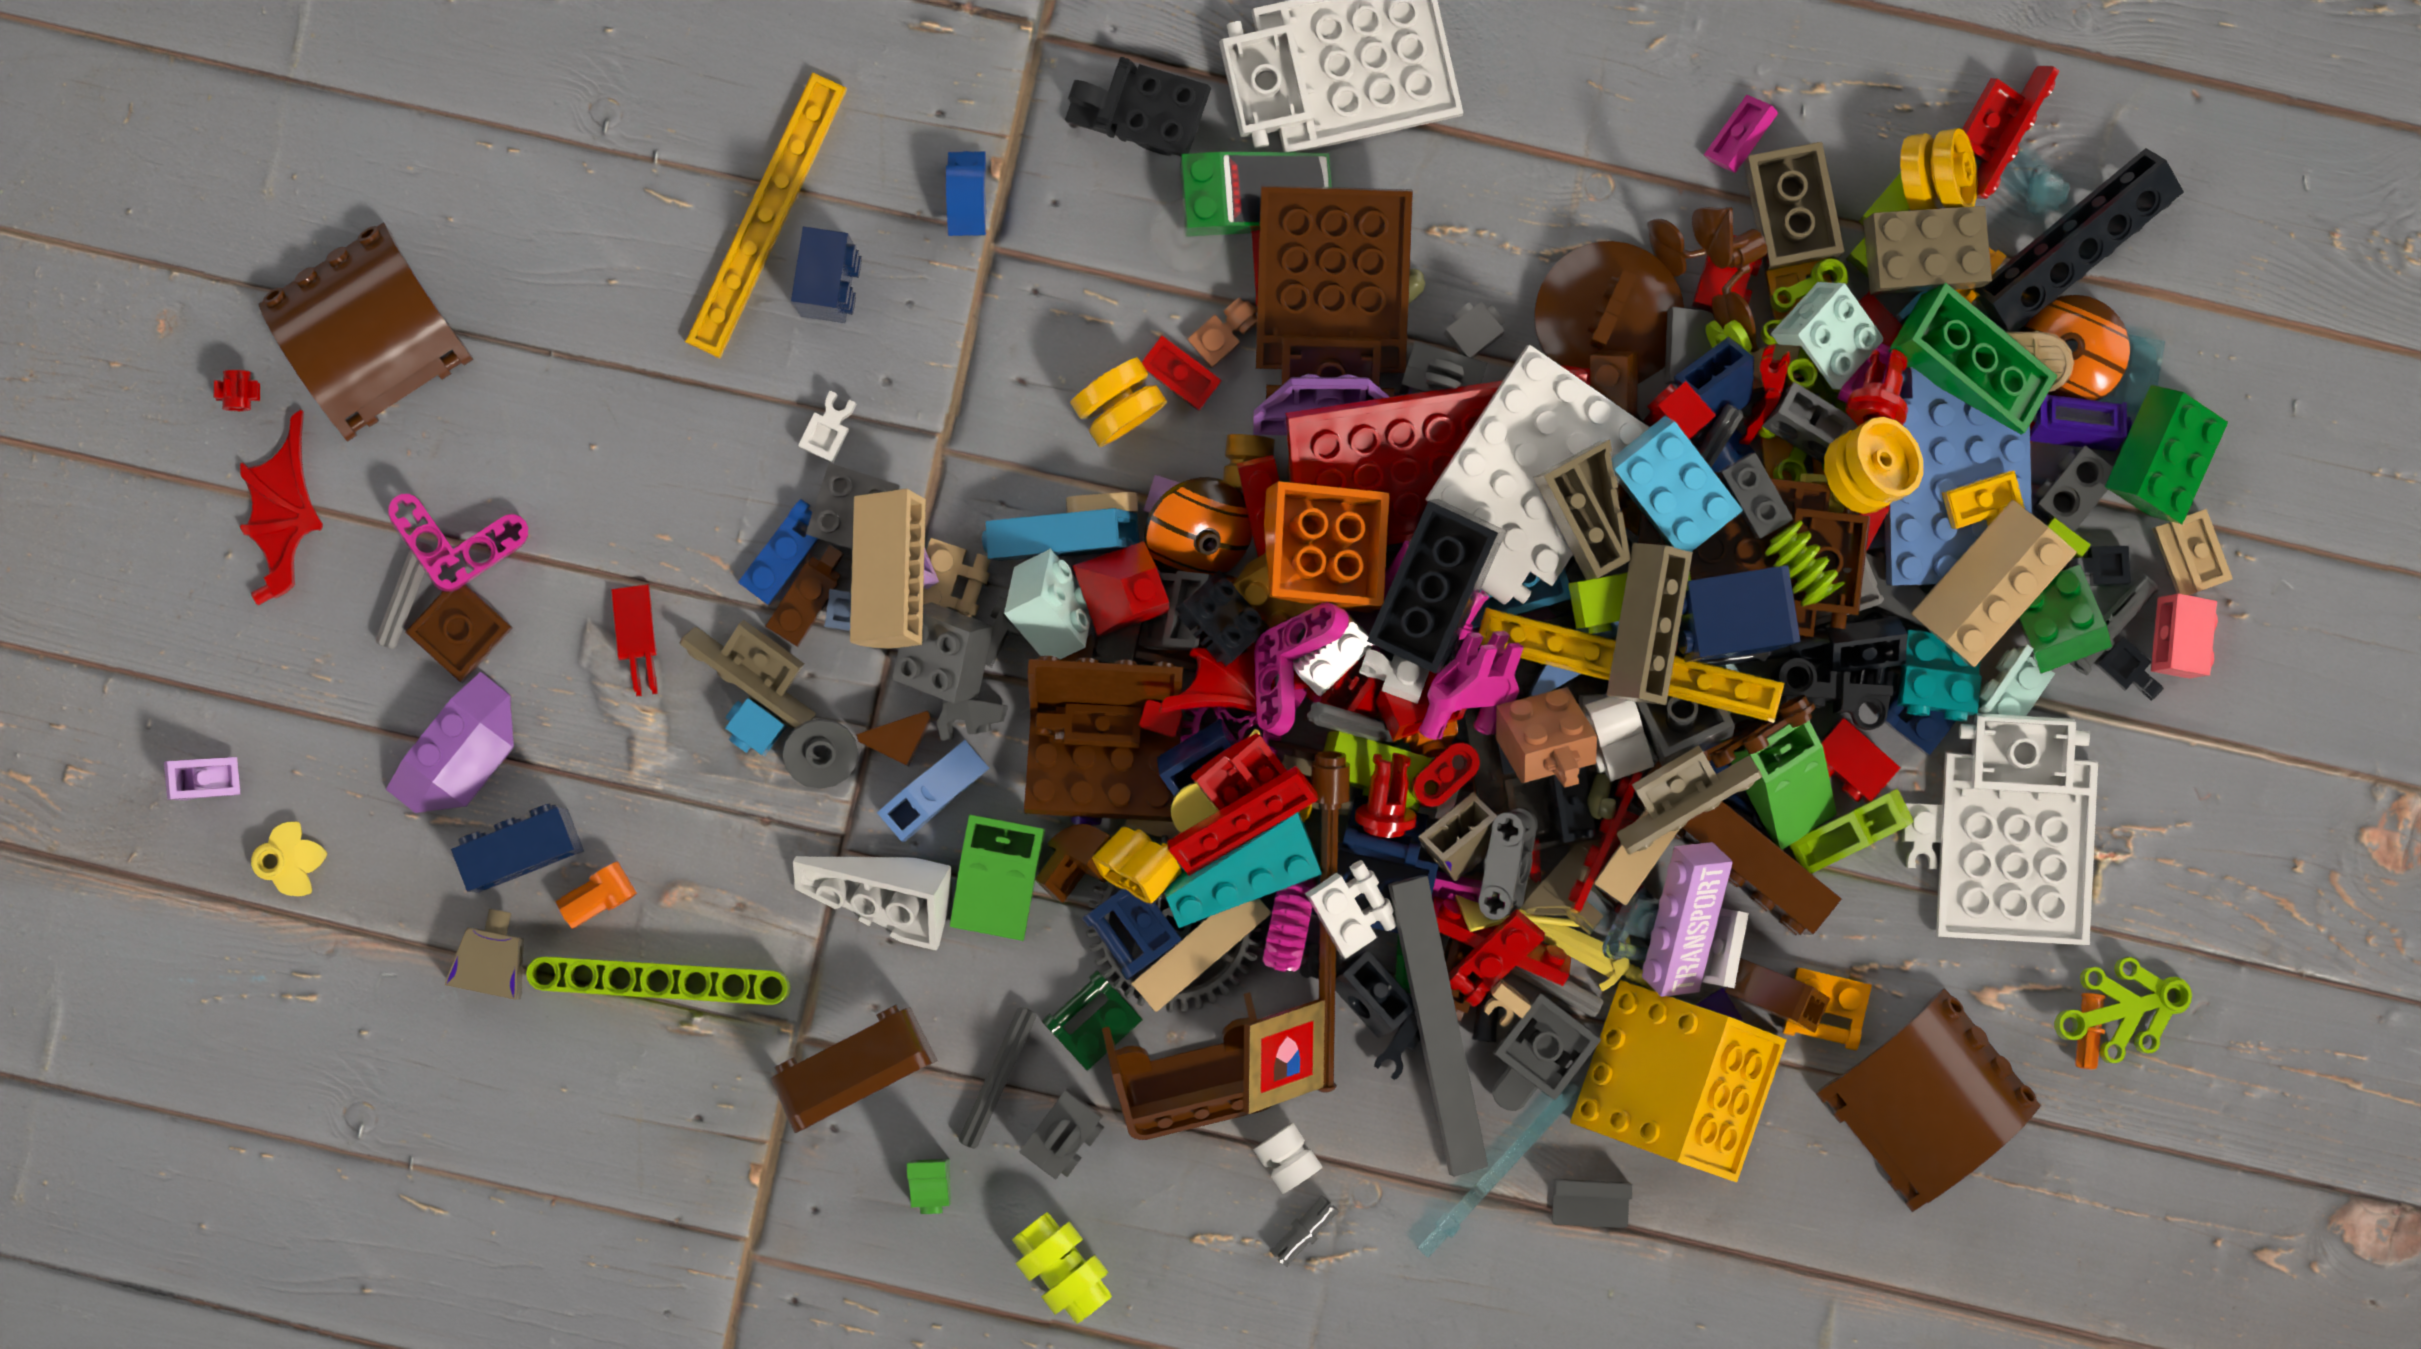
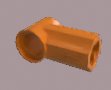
[555,861,637,929]

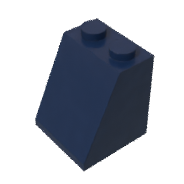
[1677,565,1801,663]

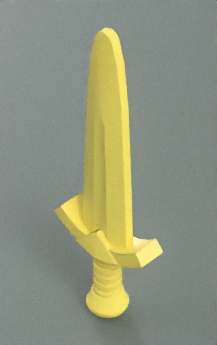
[1519,909,1656,992]

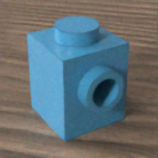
[725,698,787,757]

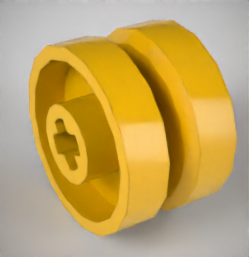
[1900,128,1978,211]
[1070,357,1167,448]
[1824,417,1923,514]

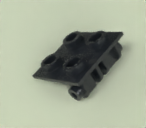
[1176,570,1269,667]

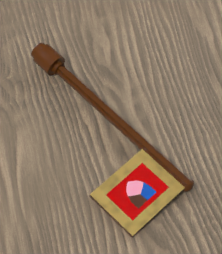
[1243,751,1350,1114]

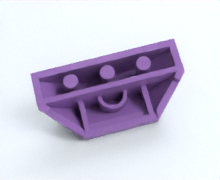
[1253,374,1389,435]
[386,672,514,813]

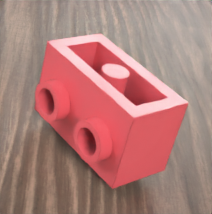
[2151,594,2218,679]

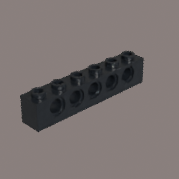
[1974,148,2184,332]

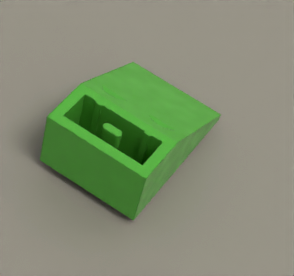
[1731,721,1837,850]
[950,814,1045,941]

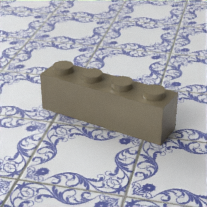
[1607,543,1693,705]

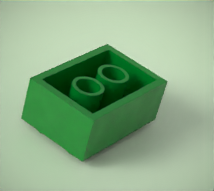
[2105,385,2228,524]

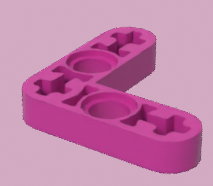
[388,494,528,592]
[1254,602,1349,736]

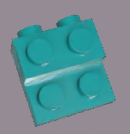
[1897,630,1982,721]

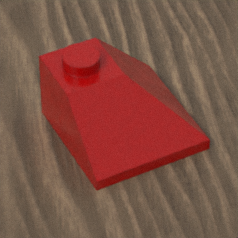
[1073,541,1169,637]

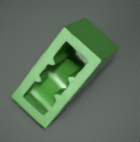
[907,1159,951,1214]

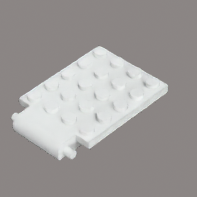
[1219,0,1463,153]
[1425,345,1650,605]
[1936,713,2098,945]

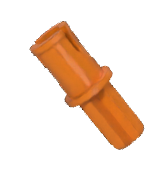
[2075,993,2106,1070]

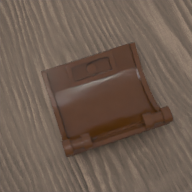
[258,222,474,442]
[1815,988,2041,1212]

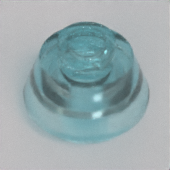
[2026,164,2069,215]

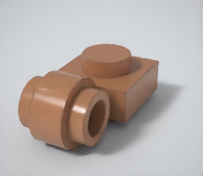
[1187,297,1257,368]

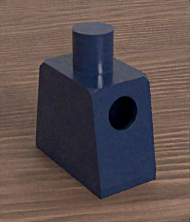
[1674,337,1754,428]

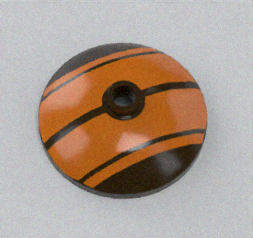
[1144,477,1253,576]

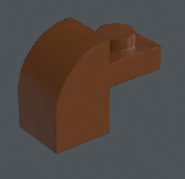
[1035,824,1112,903]

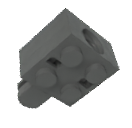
[1399,341,1488,395]
[1492,993,1601,1111]
[1019,1089,1104,1180]

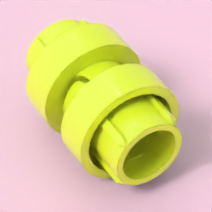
[1011,1212,1112,1324]

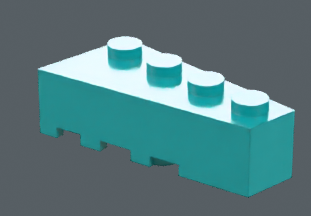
[1164,812,1322,928]

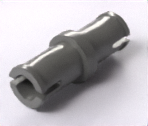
[1270,1195,1339,1267]

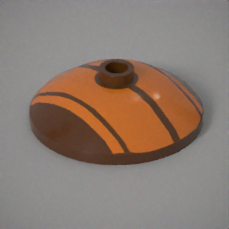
[2020,295,2130,401]

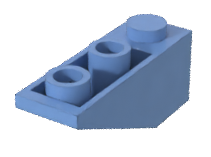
[877,740,990,843]

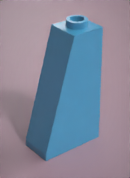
[982,508,1139,561]

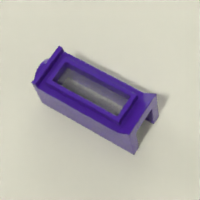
[2030,394,2132,452]

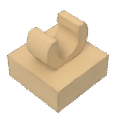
[1484,979,1532,1027]

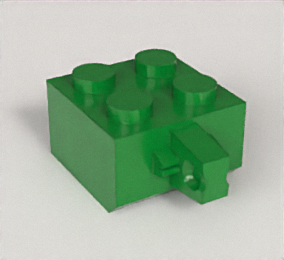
[2018,565,2112,674]

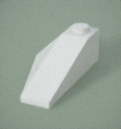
[793,856,952,951]

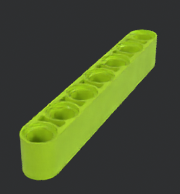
[526,957,791,1005]

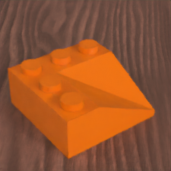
[1264,481,1389,613]

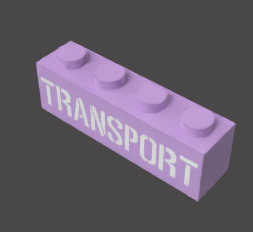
[1642,842,1733,997]

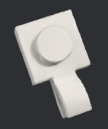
[1359,649,1429,704]

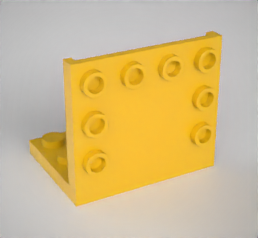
[1570,980,1787,1182]

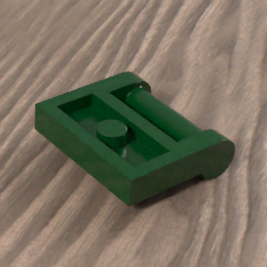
[1042,970,1143,1071]

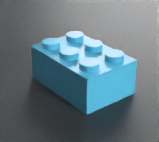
[1611,416,1743,552]

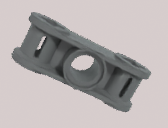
[1479,807,1538,920]

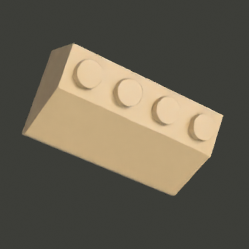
[1910,500,2077,667]

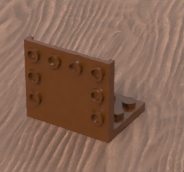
[1024,656,1183,822]

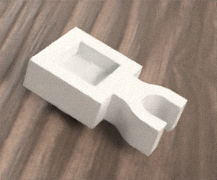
[798,391,857,463]
[1902,803,1943,869]

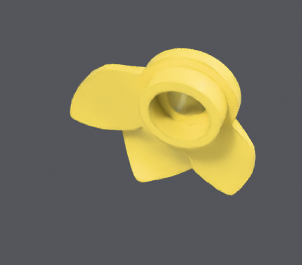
[251,822,327,896]

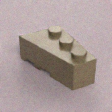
[1533,439,1631,579]

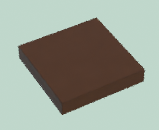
[405,578,513,683]

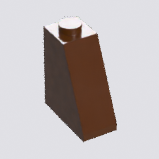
[1725,958,1830,1033]

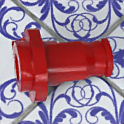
[1846,349,1908,426]
[1355,753,1417,838]

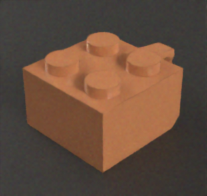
[1496,687,1597,788]

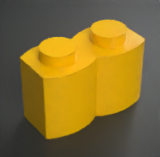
[1092,827,1182,904]

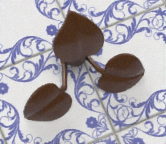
[1647,207,1767,352]

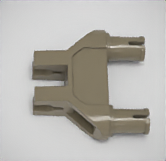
[1521,815,1619,934]

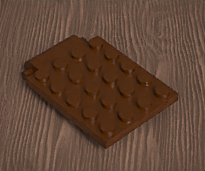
[1255,185,1413,399]
[1637,472,1870,637]

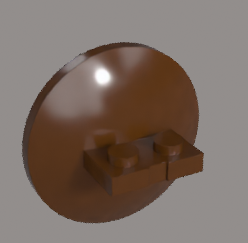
[1534,241,1684,384]

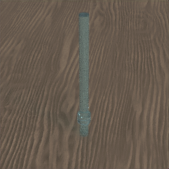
[1417,1081,1581,1258]

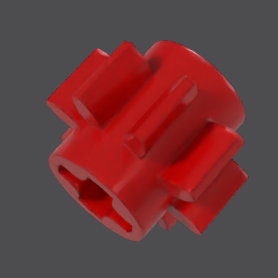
[213,370,260,412]

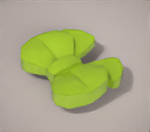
[1705,320,1753,356]

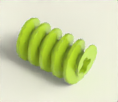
[1765,520,1845,606]

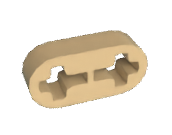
[1066,492,1138,513]

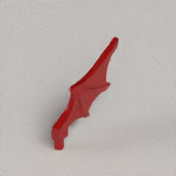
[240,410,323,606]
[1159,643,1310,713]

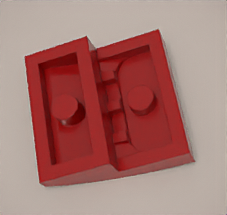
[1191,733,1287,811]

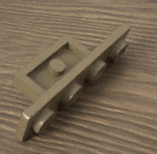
[679,620,816,728]
[1617,745,1762,854]

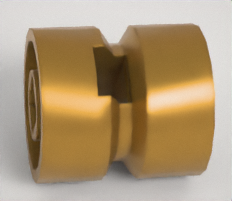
[1223,434,1275,492]

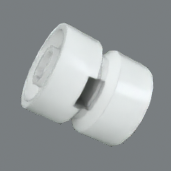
[1253,1123,1323,1194]

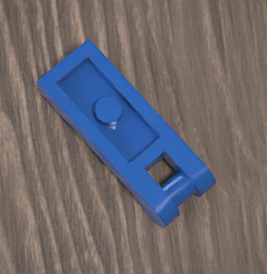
[738,499,819,606]

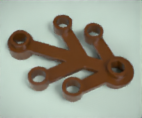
[1703,695,1816,768]

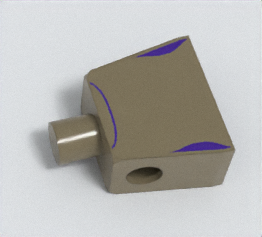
[1419,792,1497,881]
[445,908,524,1000]

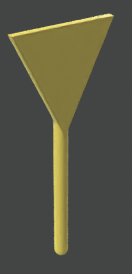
[1455,895,1579,932]

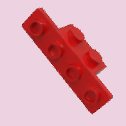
[1962,66,2059,199]
[1567,772,1642,914]

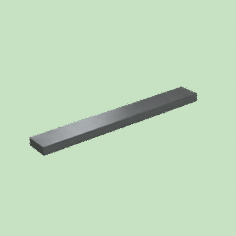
[1388,874,1488,1177]

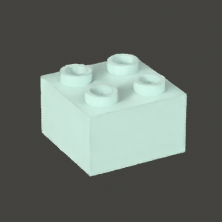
[1004,549,1091,659]

